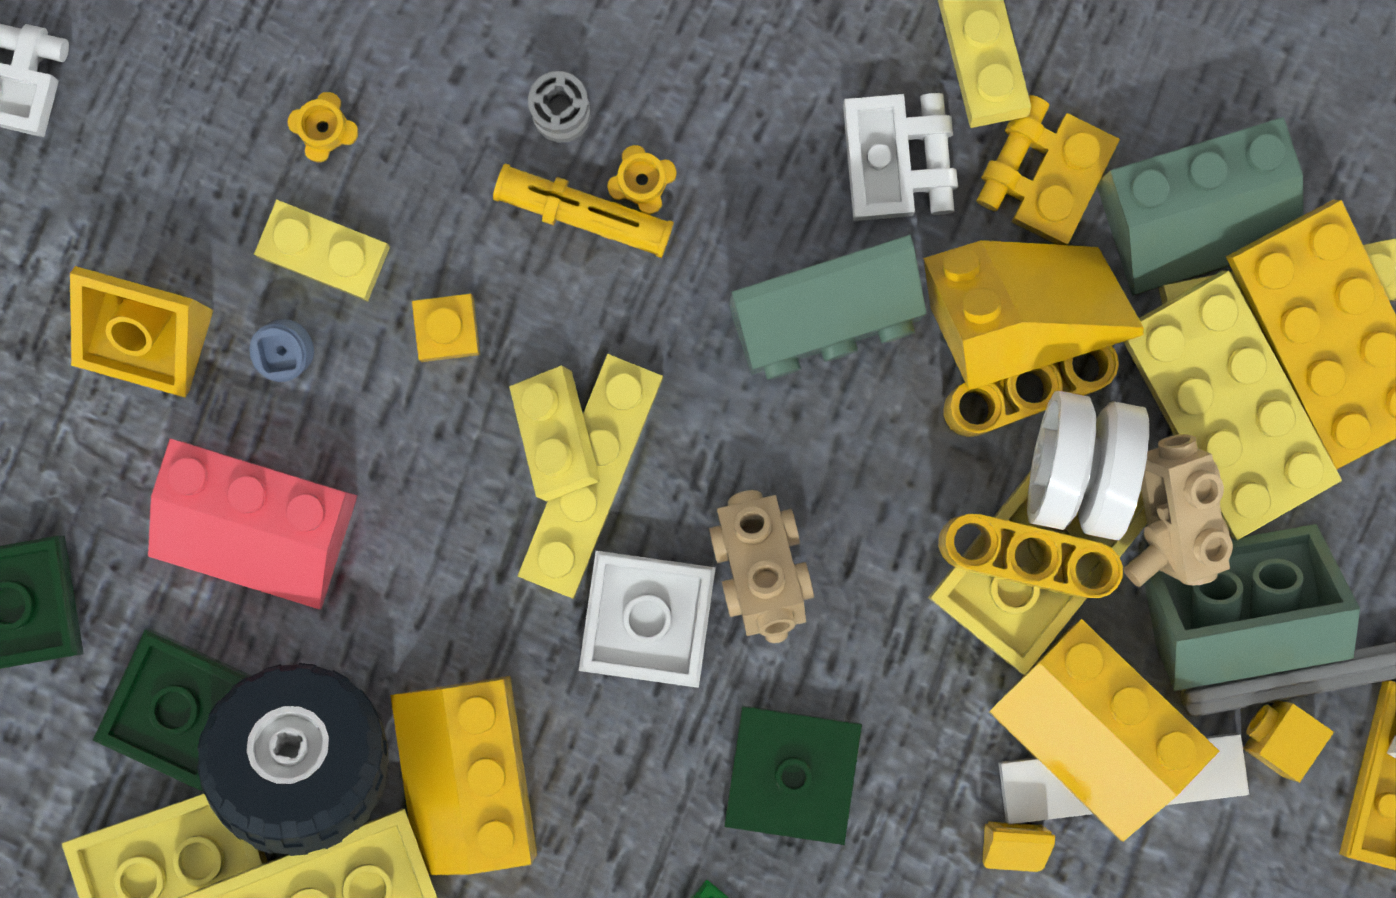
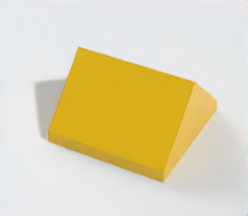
[70,266,213,397]

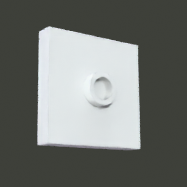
[579,551,716,688]

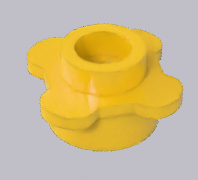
[287,92,358,162]
[607,145,677,215]

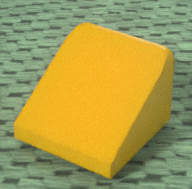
[982,821,1055,872]

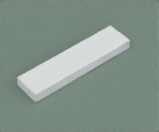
[998,733,1249,824]

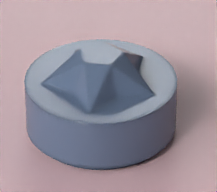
[249,319,314,382]

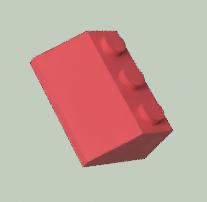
[148,438,358,609]

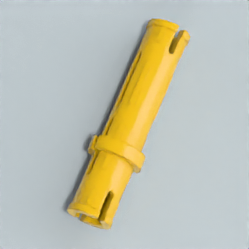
[493,163,674,258]

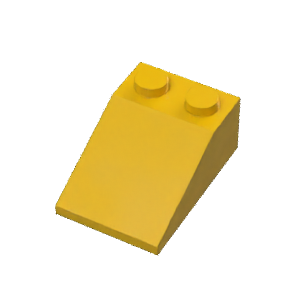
[923,240,1144,390]

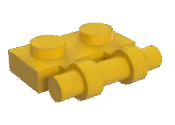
[976,95,1120,245]

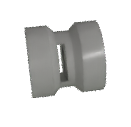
[528,71,591,143]

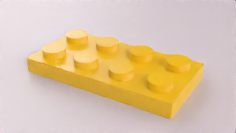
[1225,199,1396,470]

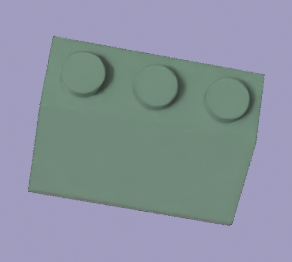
[1097,117,1303,296]
[729,235,927,380]
[1144,524,1360,691]

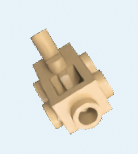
[1123,434,1233,587]
[709,490,814,643]

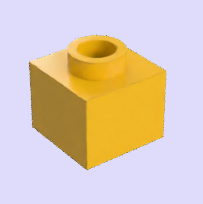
[1243,701,1334,783]

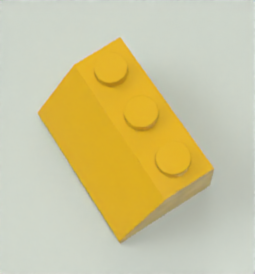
[989,619,1220,842]
[390,676,537,875]

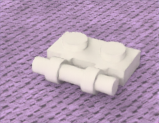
[0,24,69,137]
[843,93,958,221]

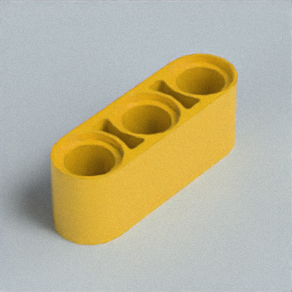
[943,345,1119,437]
[938,514,1123,598]

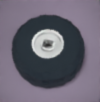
[197,663,389,856]

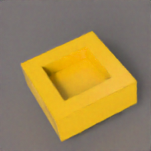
[412,294,480,362]

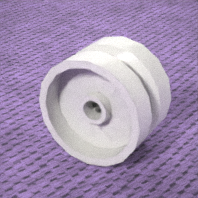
[1027,391,1149,541]

